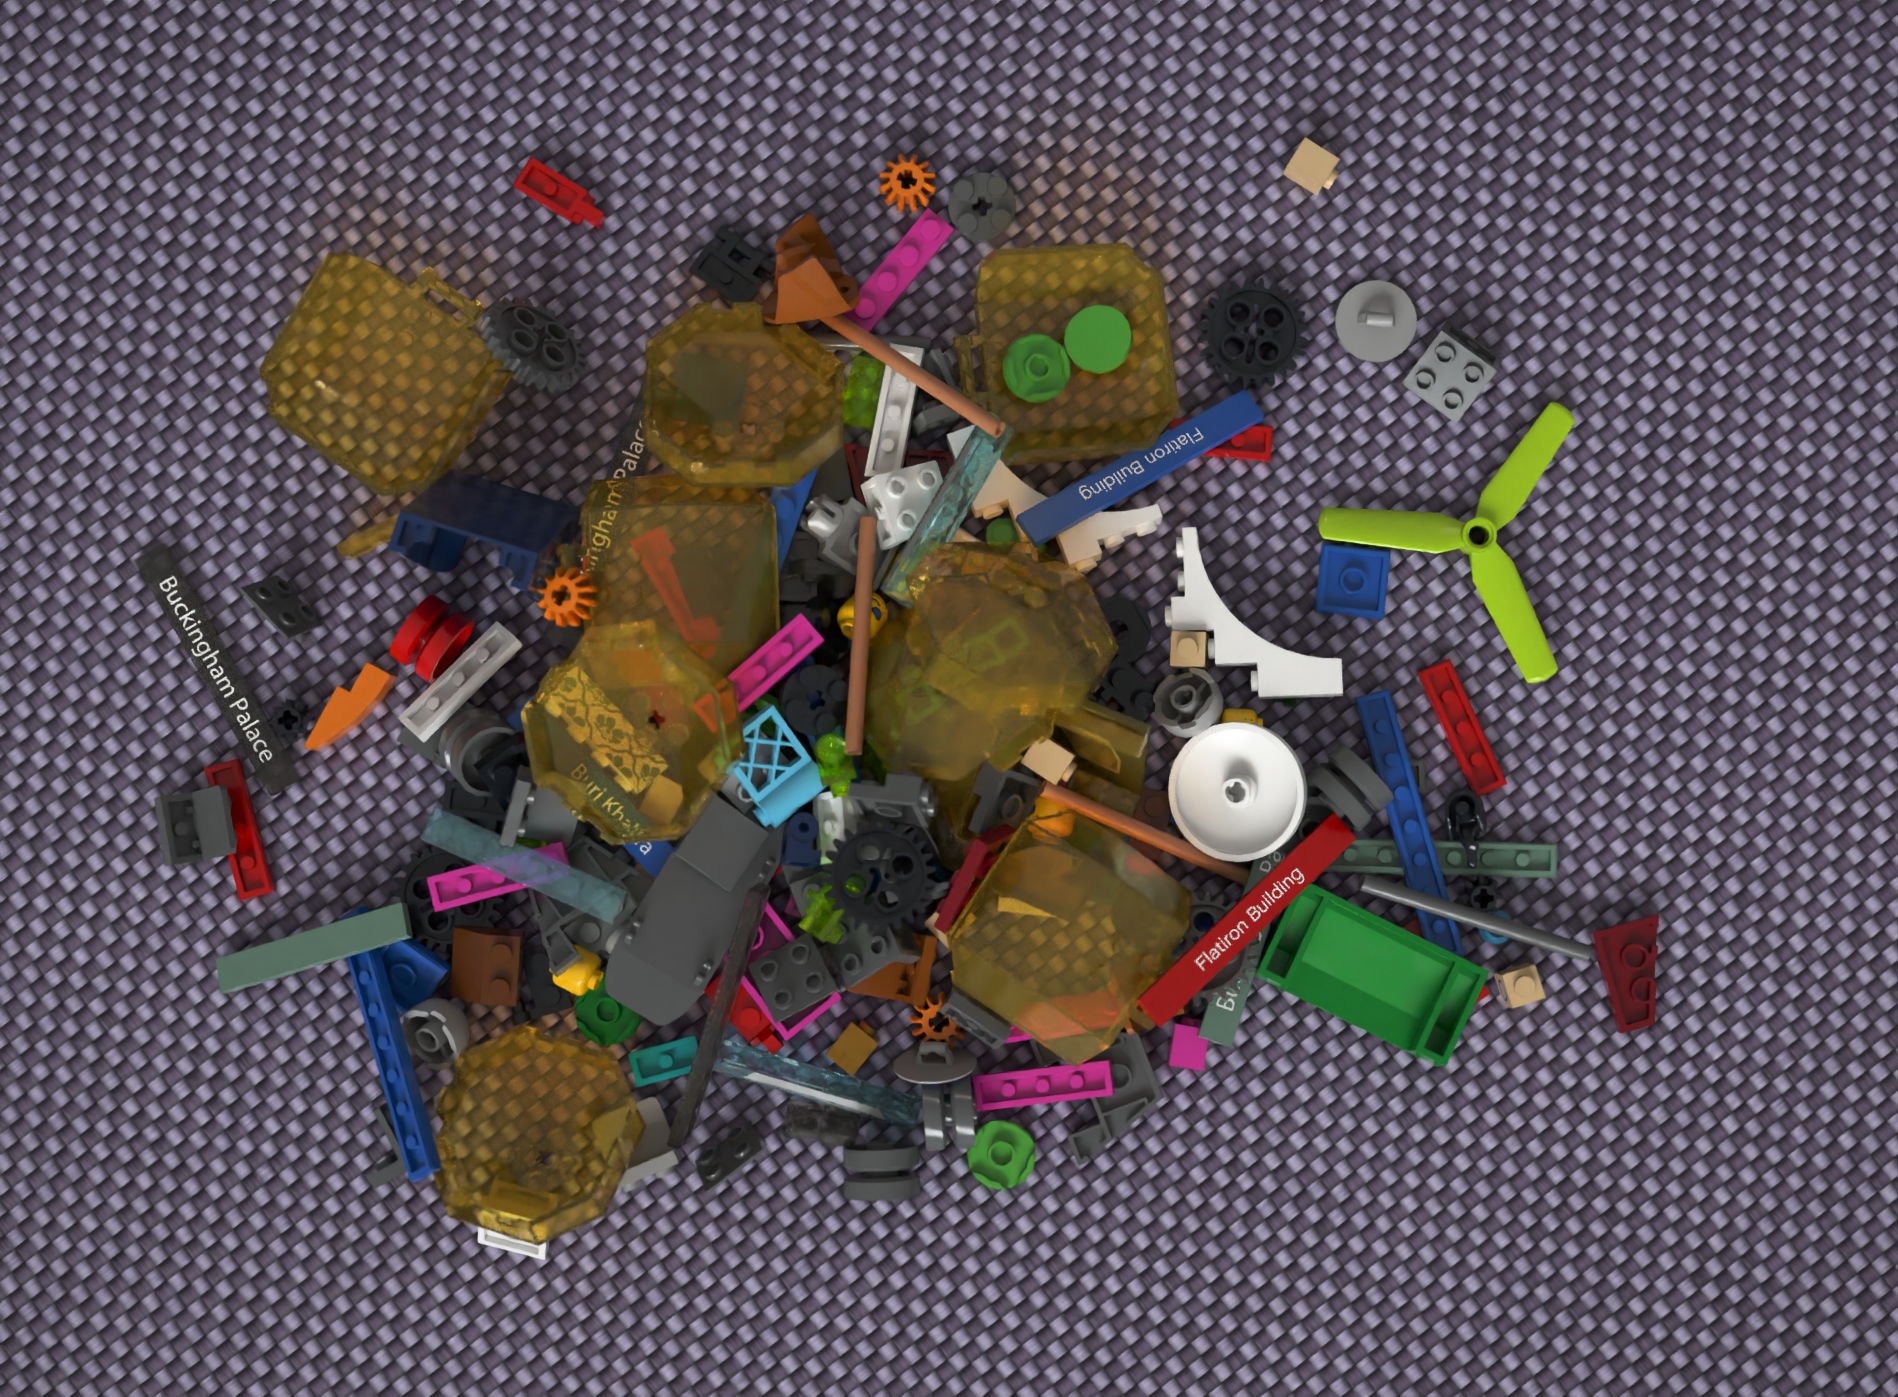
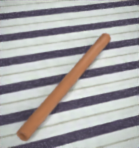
[819,314,1006,438]
[844,516,877,755]
[1039,780,1250,886]

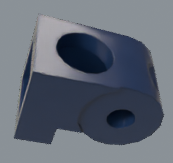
[780,812,821,869]

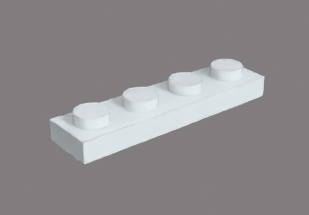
[864,343,925,479]
[398,621,523,743]

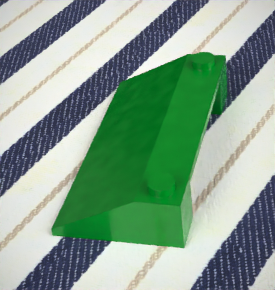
[1254,883,1490,1067]

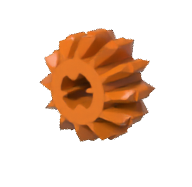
[879,154,936,213]
[537,567,599,627]
[910,991,964,1049]

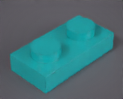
[628,1035,705,1087]

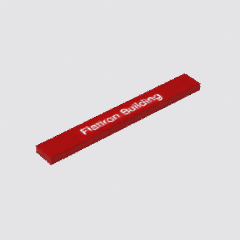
[1135,812,1357,1027]

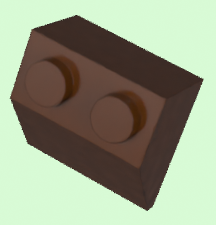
[450,926,525,1006]

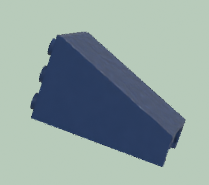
[388,469,583,602]

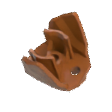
[761,213,860,324]

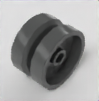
[438,708,527,797]
[1306,744,1394,832]
[921,1074,977,1151]
[843,1141,920,1201]

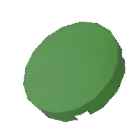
[1064,305,1134,374]
[1002,333,1071,403]
[967,1119,1036,1190]

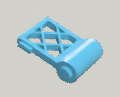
[714,703,830,828]

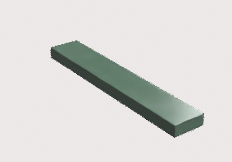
[215,902,413,994]

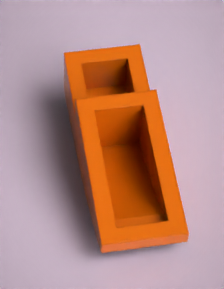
[304,662,398,751]

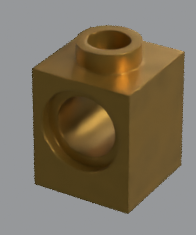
[825,1020,880,1077]

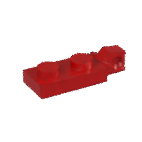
[513,157,607,229]
[704,968,784,1055]

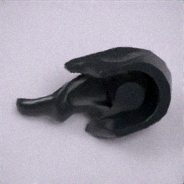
[1445,790,1487,869]

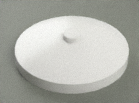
[1168,722,1307,862]

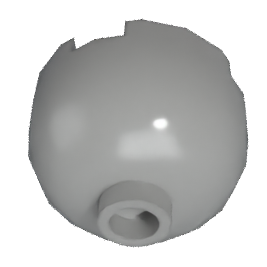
[1153,667,1224,739]
[401,998,471,1070]

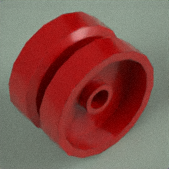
[389,594,475,684]

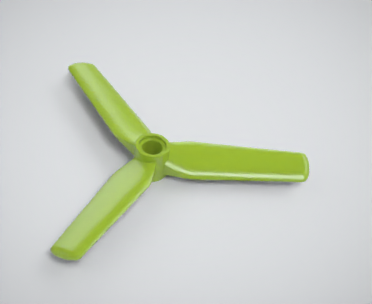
[1318,402,1575,683]

